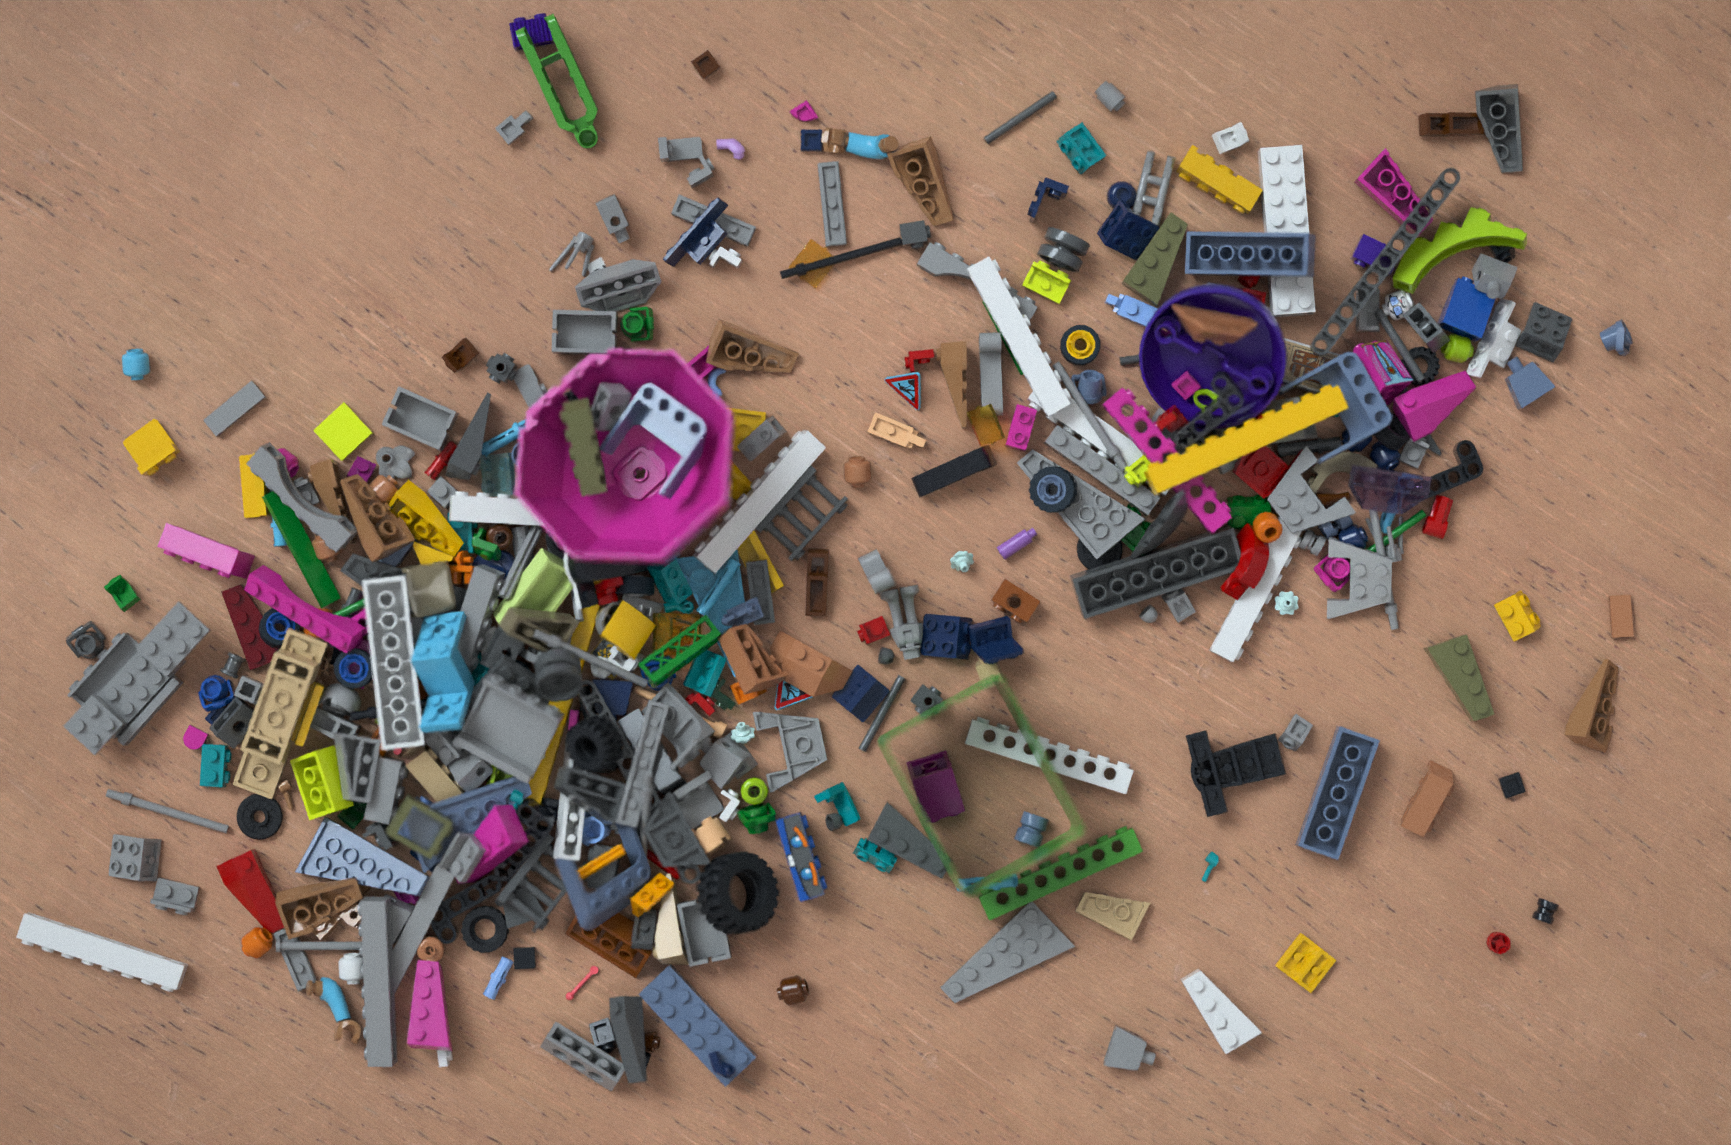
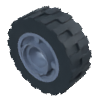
[1029,466,1077,513]

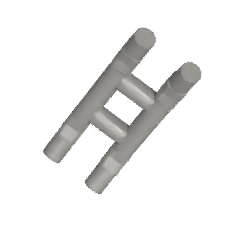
[1132,151,1176,226]

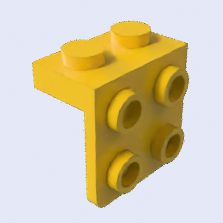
[123,419,180,476]

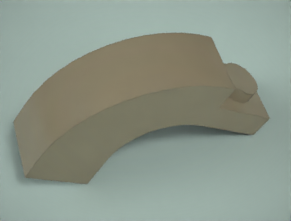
[1306,452,1377,494]

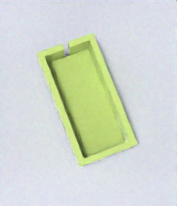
[493,548,573,624]

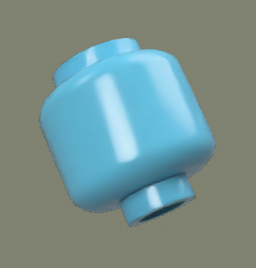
[122,349,150,380]

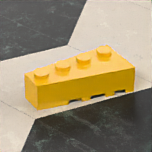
[1176,145,1263,214]

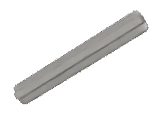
[499,525,543,599]

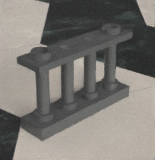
[755,465,848,561]
[494,834,588,933]

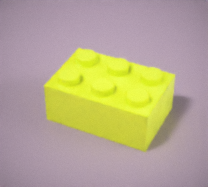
[290,745,354,820]

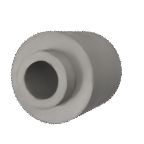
[1094,81,1125,112]

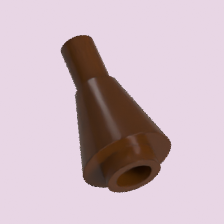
[1315,492,1350,509]
[644,1032,660,1053]

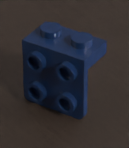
[920,614,973,660]
[968,616,1024,664]

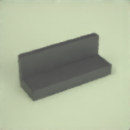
[746,559,775,625]

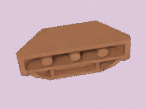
[1172,304,1258,345]
[770,631,853,697]

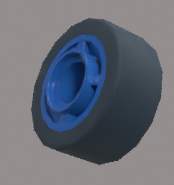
[259,608,300,648]
[334,649,373,688]

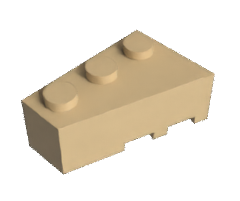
[403,744,464,802]

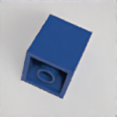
[1437,277,1496,342]

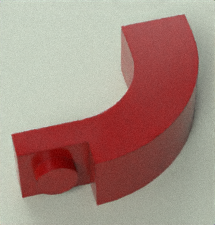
[1220,523,1269,601]

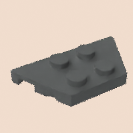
[642,792,710,867]

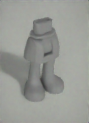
[879,585,923,660]

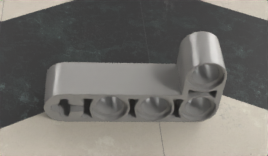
[979,332,1003,416]
[858,549,895,594]

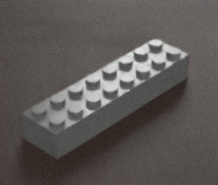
[1070,525,1241,619]

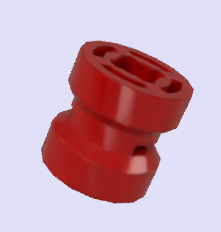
[1486,932,1511,954]

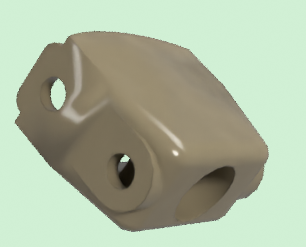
[401,560,456,618]

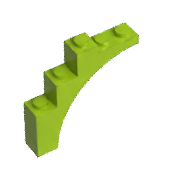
[1393,207,1527,294]

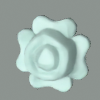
[950,551,974,572]
[1274,591,1299,615]
[731,722,755,744]

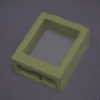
[386,794,454,859]

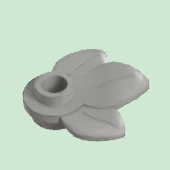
[376,445,415,479]

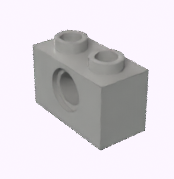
[591,383,632,431]

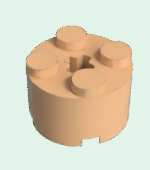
[692,816,732,858]

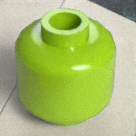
[1441,334,1474,363]
[741,777,768,805]

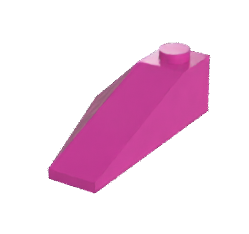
[1392,370,1476,442]

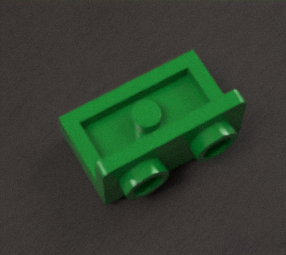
[1227,495,1271,529]

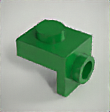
[471,528,502,561]
[104,575,141,612]

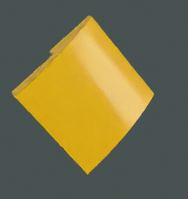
[600,600,656,661]
[1275,932,1336,993]

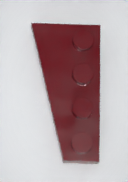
[221,584,281,670]

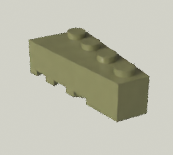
[1121,213,1188,307]
[560,398,607,496]
[1423,635,1494,721]

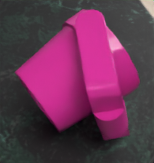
[1314,554,1350,592]

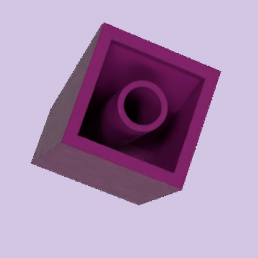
[906,750,965,823]

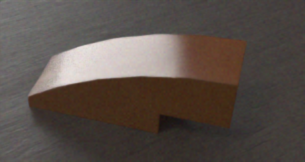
[1419,112,1486,136]
[805,548,829,617]

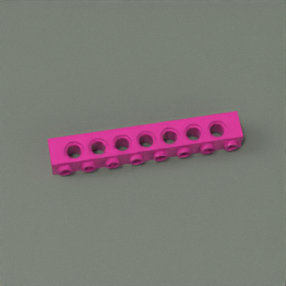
[1102,387,1232,534]

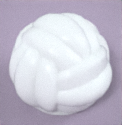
[591,656,611,679]

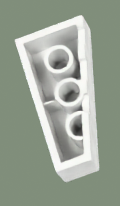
[1180,969,1262,1054]

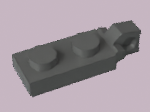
[631,908,657,950]

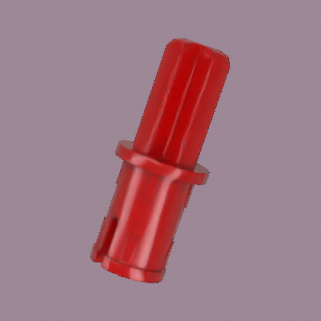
[425,441,458,480]

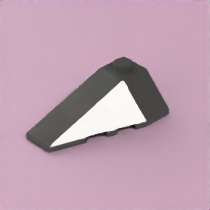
[1475,84,1523,173]

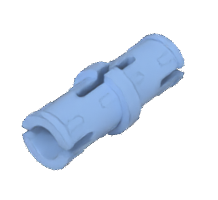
[483,956,514,1000]

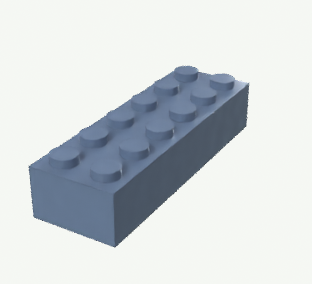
[1185,232,1316,277]
[1295,726,1380,860]
[638,964,757,1087]

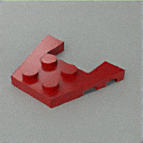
[1232,413,1317,499]

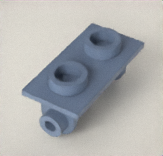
[721,597,764,627]

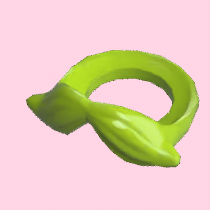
[1193,389,1218,412]

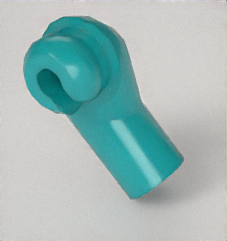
[663,599,694,614]

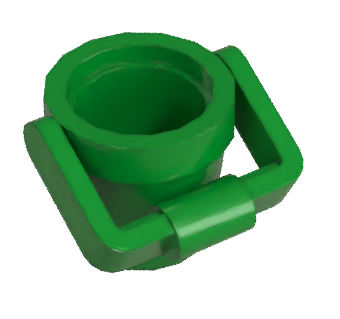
[620,307,654,342]
[737,802,776,834]

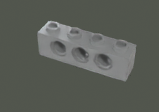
[540,1022,625,1091]

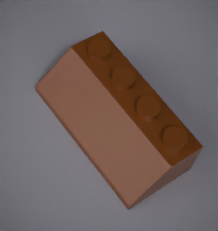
[565,913,656,978]

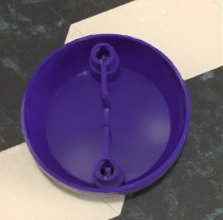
[1139,284,1287,429]

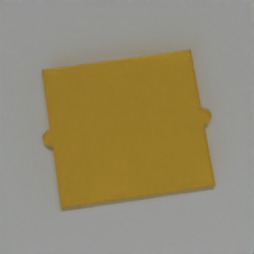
[789,239,835,289]
[967,404,1005,446]

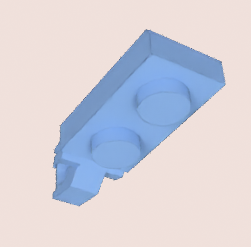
[1105,294,1158,327]

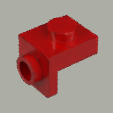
[685,692,716,716]

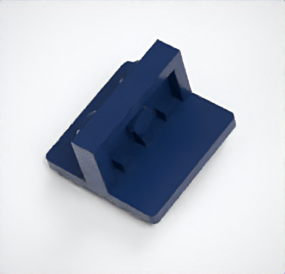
[832,665,889,722]

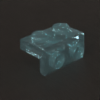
[480,453,515,497]

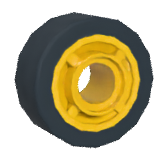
[1060,325,1100,366]

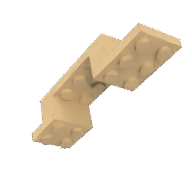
[232,628,328,799]

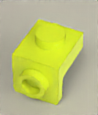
[1124,455,1151,488]

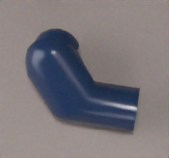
[708,1051,735,1078]

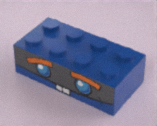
[775,812,828,902]

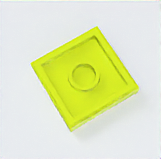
[313,402,373,461]

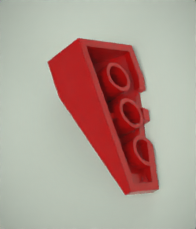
[216,849,284,933]

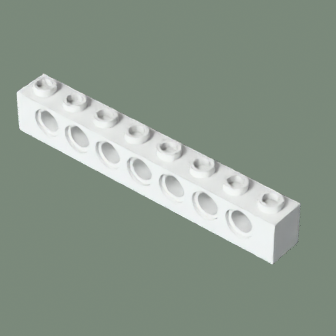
[965,717,1134,794]

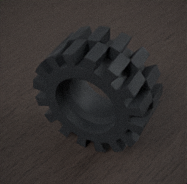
[1401,346,1440,385]

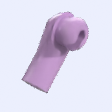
[717,139,745,160]

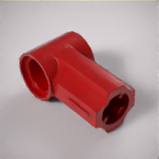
[1422,495,1453,539]

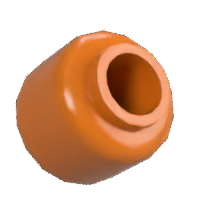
[1253,512,1283,543]
[241,927,273,958]

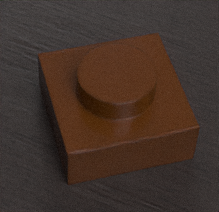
[691,50,720,80]

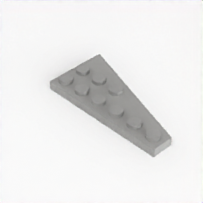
[1017,449,1145,560]
[940,902,1075,1003]

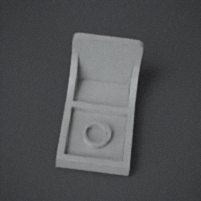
[641,683,715,770]

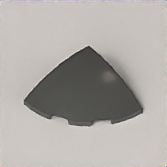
[1130,490,1188,559]

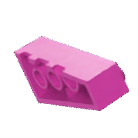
[1354,148,1433,237]
[455,805,528,884]
[407,960,453,1051]

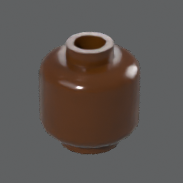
[485,523,513,551]
[777,975,809,1005]

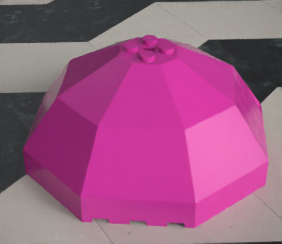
[515,349,735,564]

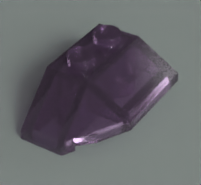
[1348,465,1432,515]

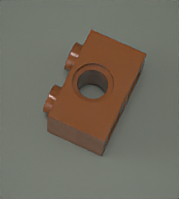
[991,579,1040,624]

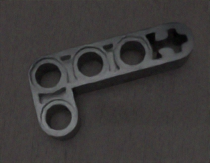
[1174,371,1244,449]
[1404,440,1483,503]
[911,445,997,498]
[494,798,555,881]
[431,874,504,944]

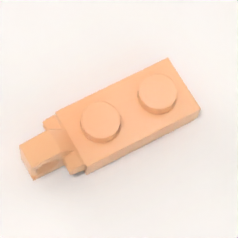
[867,412,926,449]

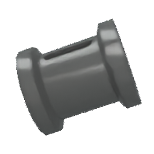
[220,652,246,679]

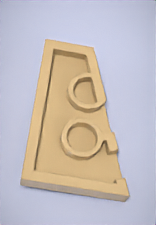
[1075,892,1150,941]

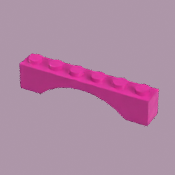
[244,565,366,654]

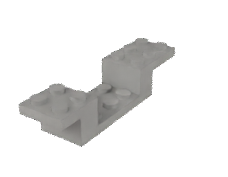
[63,602,211,755]

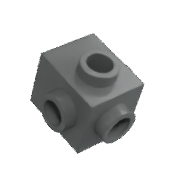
[486,353,517,384]
[910,684,943,716]

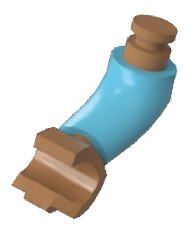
[821,128,898,159]
[306,977,361,1044]

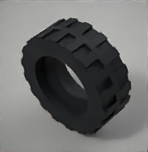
[461,906,509,953]

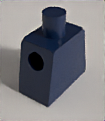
[592,679,634,723]

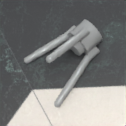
[549,232,595,276]
[1366,516,1404,562]

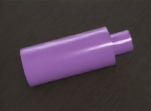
[996,528,1037,560]

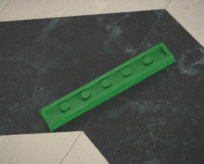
[262,491,341,608]

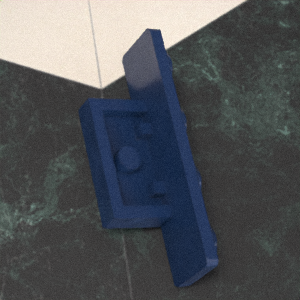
[663,198,728,267]

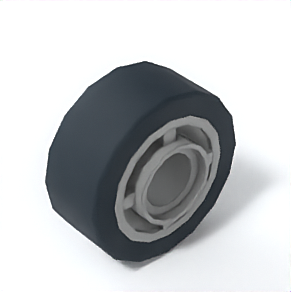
[615,575,654,597]

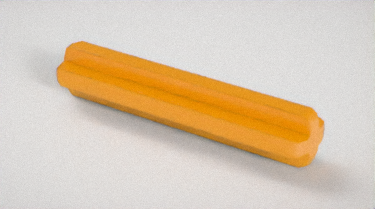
[577,844,626,881]

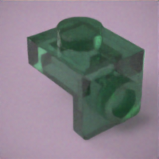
[711,678,736,711]

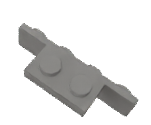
[514,364,548,408]

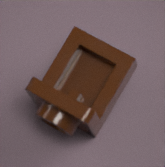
[442,338,480,373]

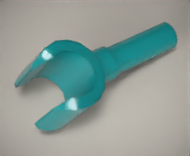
[509,789,523,812]
[1201,851,1219,882]

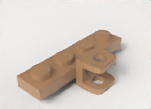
[312,884,372,941]

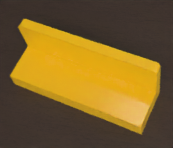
[239,453,270,518]
[737,531,784,593]
[290,682,324,747]

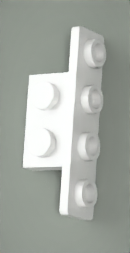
[1466,299,1522,378]

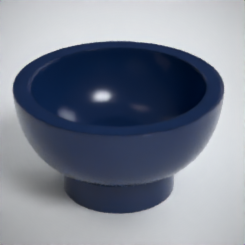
[1107,181,1137,209]

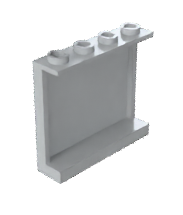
[67,632,183,746]
[453,673,564,783]

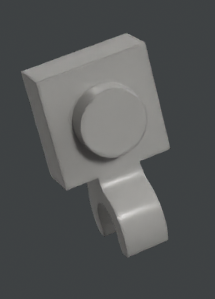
[495,111,533,145]

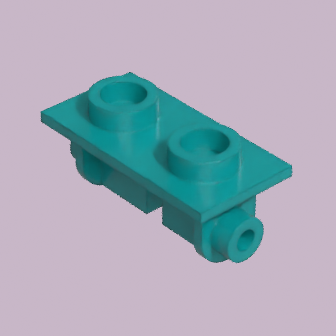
[853,838,898,873]

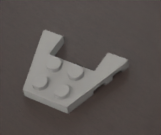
[1267,446,1356,534]
[1327,537,1392,619]
[753,712,827,792]

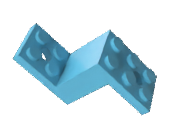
[411,611,475,733]

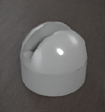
[1139,605,1158,623]

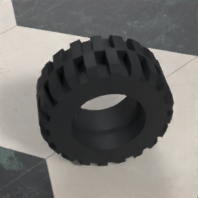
[697,852,779,934]

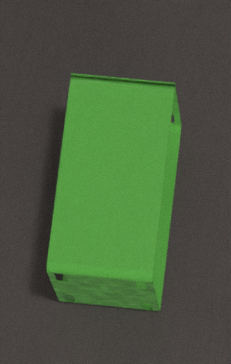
[878,674,1084,895]

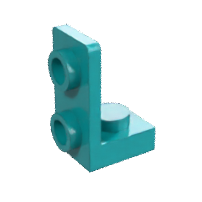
[814,782,861,826]

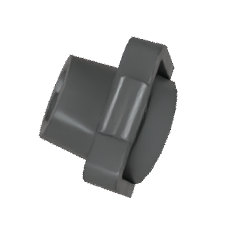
[66,621,106,659]

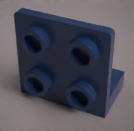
[1027,177,1069,222]
[1097,200,1159,260]

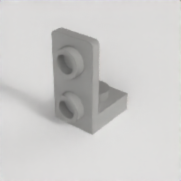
[658,137,703,162]
[737,416,787,461]

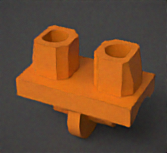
[449,550,475,584]

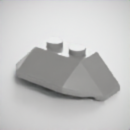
[575,259,661,311]

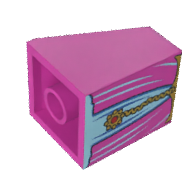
[1353,340,1413,405]

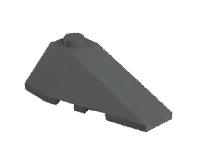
[446,392,491,480]
[609,996,647,1084]

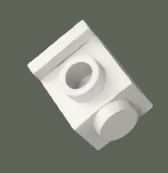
[607,646,645,673]

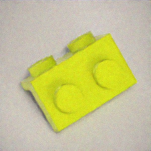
[1022,260,1071,304]

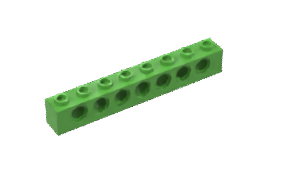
[978,826,1143,921]

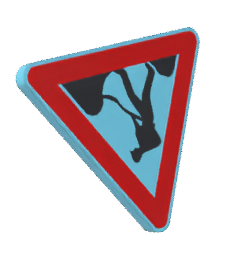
[884,372,921,410]
[774,680,813,710]

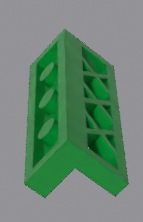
[638,615,721,688]

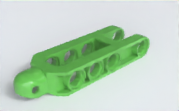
[515,14,598,148]

